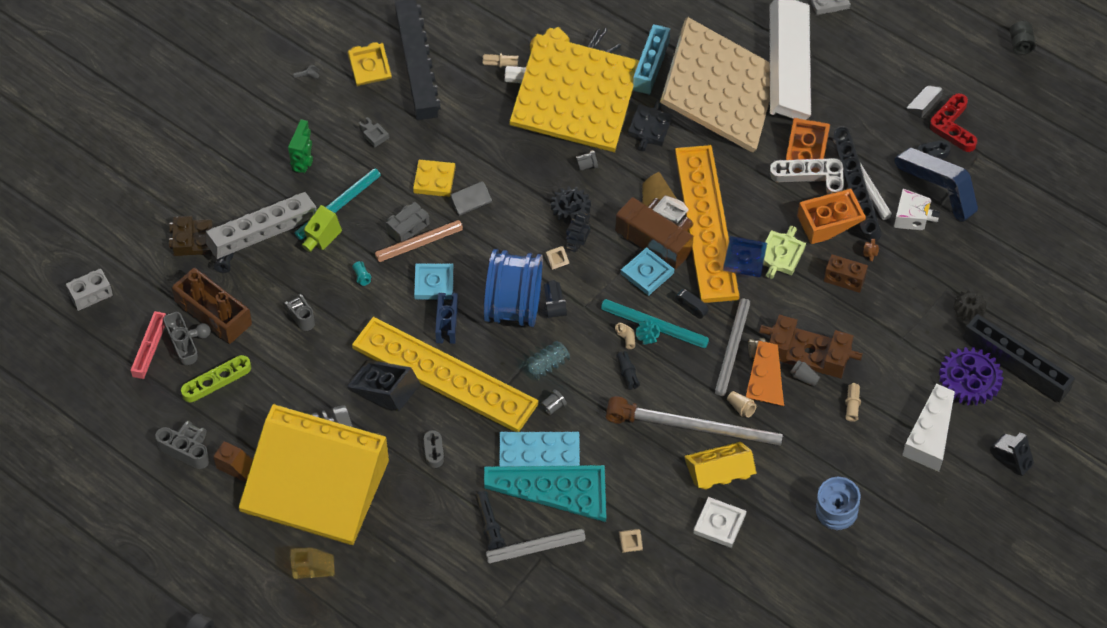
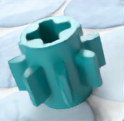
[636,320,660,345]

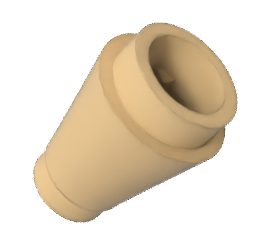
[727,391,756,417]

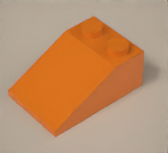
[786,118,830,173]
[797,189,866,244]

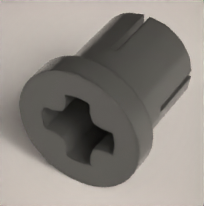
[576,150,598,171]
[541,389,567,415]

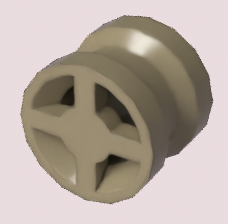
[748,338,766,358]

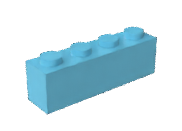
[633,24,670,95]

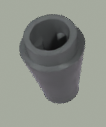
[790,360,820,386]

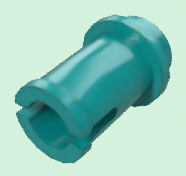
[352,261,371,286]

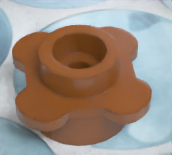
[864,239,879,261]

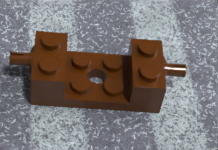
[759,315,863,379]

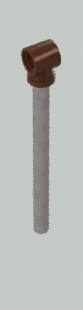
[606,396,783,446]

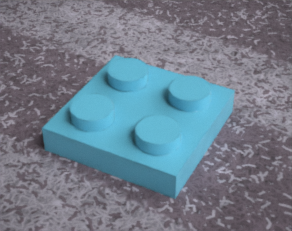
[621,248,674,296]
[414,264,454,299]

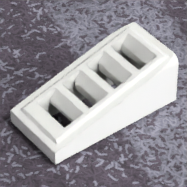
[653,196,689,223]

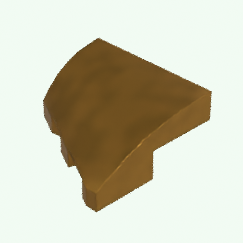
[642,172,676,206]

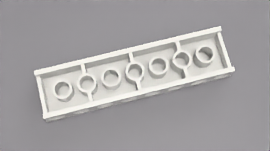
[770,0,811,120]

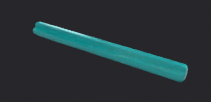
[295,168,381,240]
[601,299,709,348]

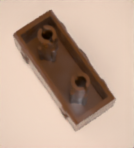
[615,197,694,270]
[172,268,252,344]

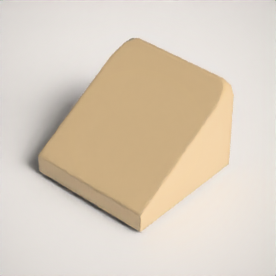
[544,246,569,270]
[619,529,643,552]

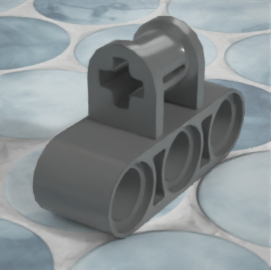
[155,421,209,469]

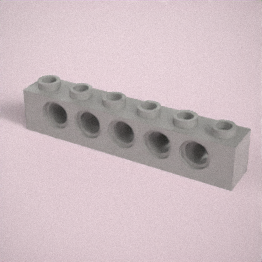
[206,192,316,259]

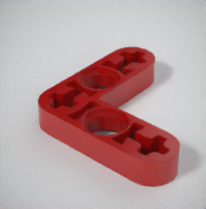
[930,94,977,152]

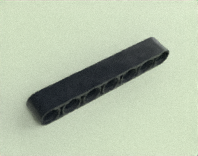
[833,127,882,242]

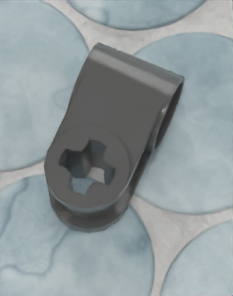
[283,294,315,331]

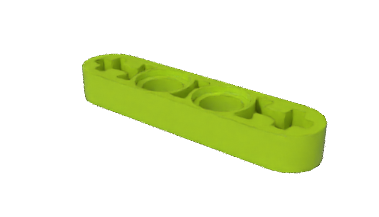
[181,355,251,402]

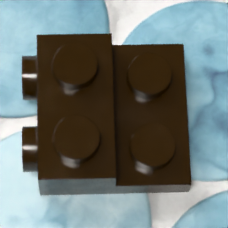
[169,216,213,256]

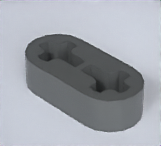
[424,431,444,468]

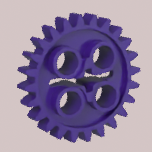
[939,347,1003,405]

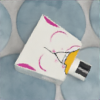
[894,189,940,230]

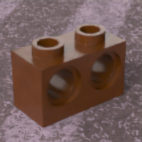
[824,255,868,293]

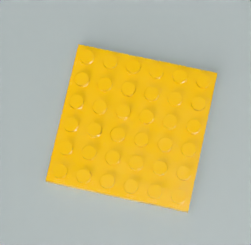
[509,34,639,152]

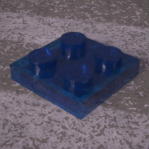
[723,236,768,277]

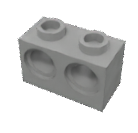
[66,269,113,311]

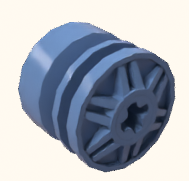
[816,477,861,530]

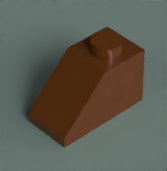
[214,441,253,483]

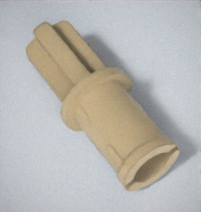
[483,53,518,68]
[845,383,861,421]

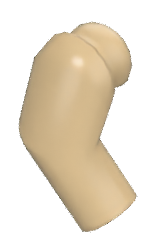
[615,323,635,349]

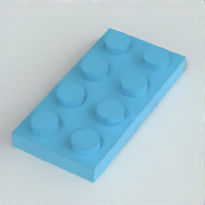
[500,432,580,467]

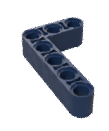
[894,147,978,222]

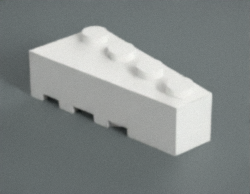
[903,384,955,472]

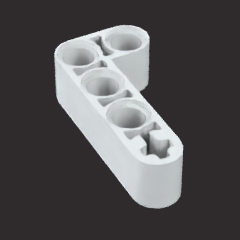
[770,159,843,195]

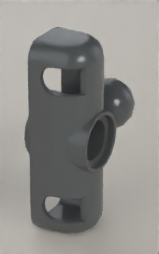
[163,312,211,365]

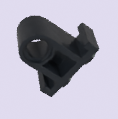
[990,433,1034,476]

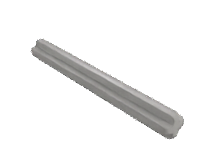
[486,529,585,563]

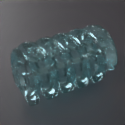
[527,341,570,381]

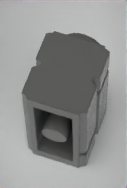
[386,202,430,243]

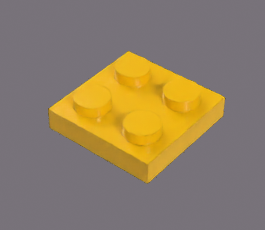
[413,160,455,197]

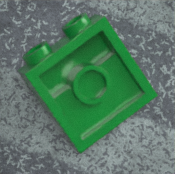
[288,119,313,173]

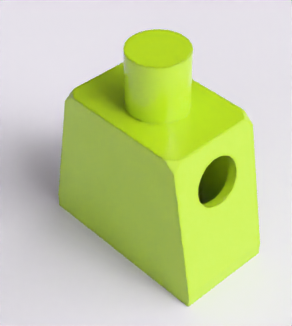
[302,205,342,252]

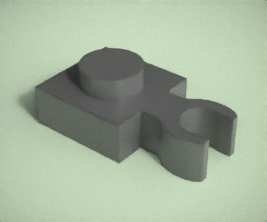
[359,117,389,147]

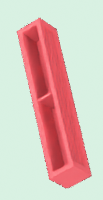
[131,311,166,379]

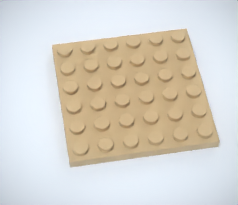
[660,17,770,152]

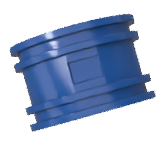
[484,249,543,327]

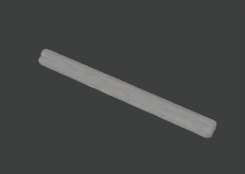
[715,298,750,396]

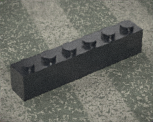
[963,314,1075,403]

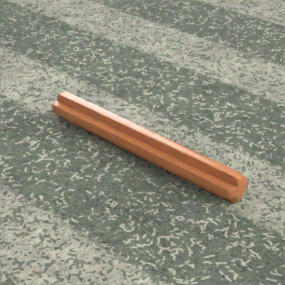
[375,220,463,262]

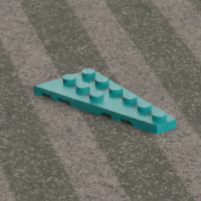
[484,465,606,522]

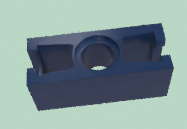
[435,293,458,344]

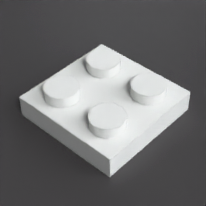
[694,497,746,548]

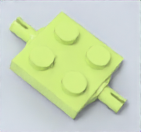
[757,226,806,279]

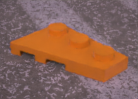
[746,341,784,407]

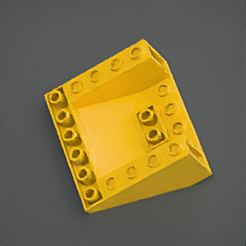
[239,404,389,545]

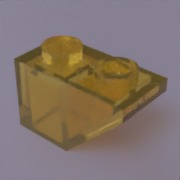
[291,547,335,579]

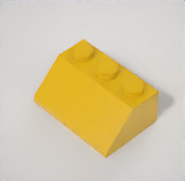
[684,442,756,489]

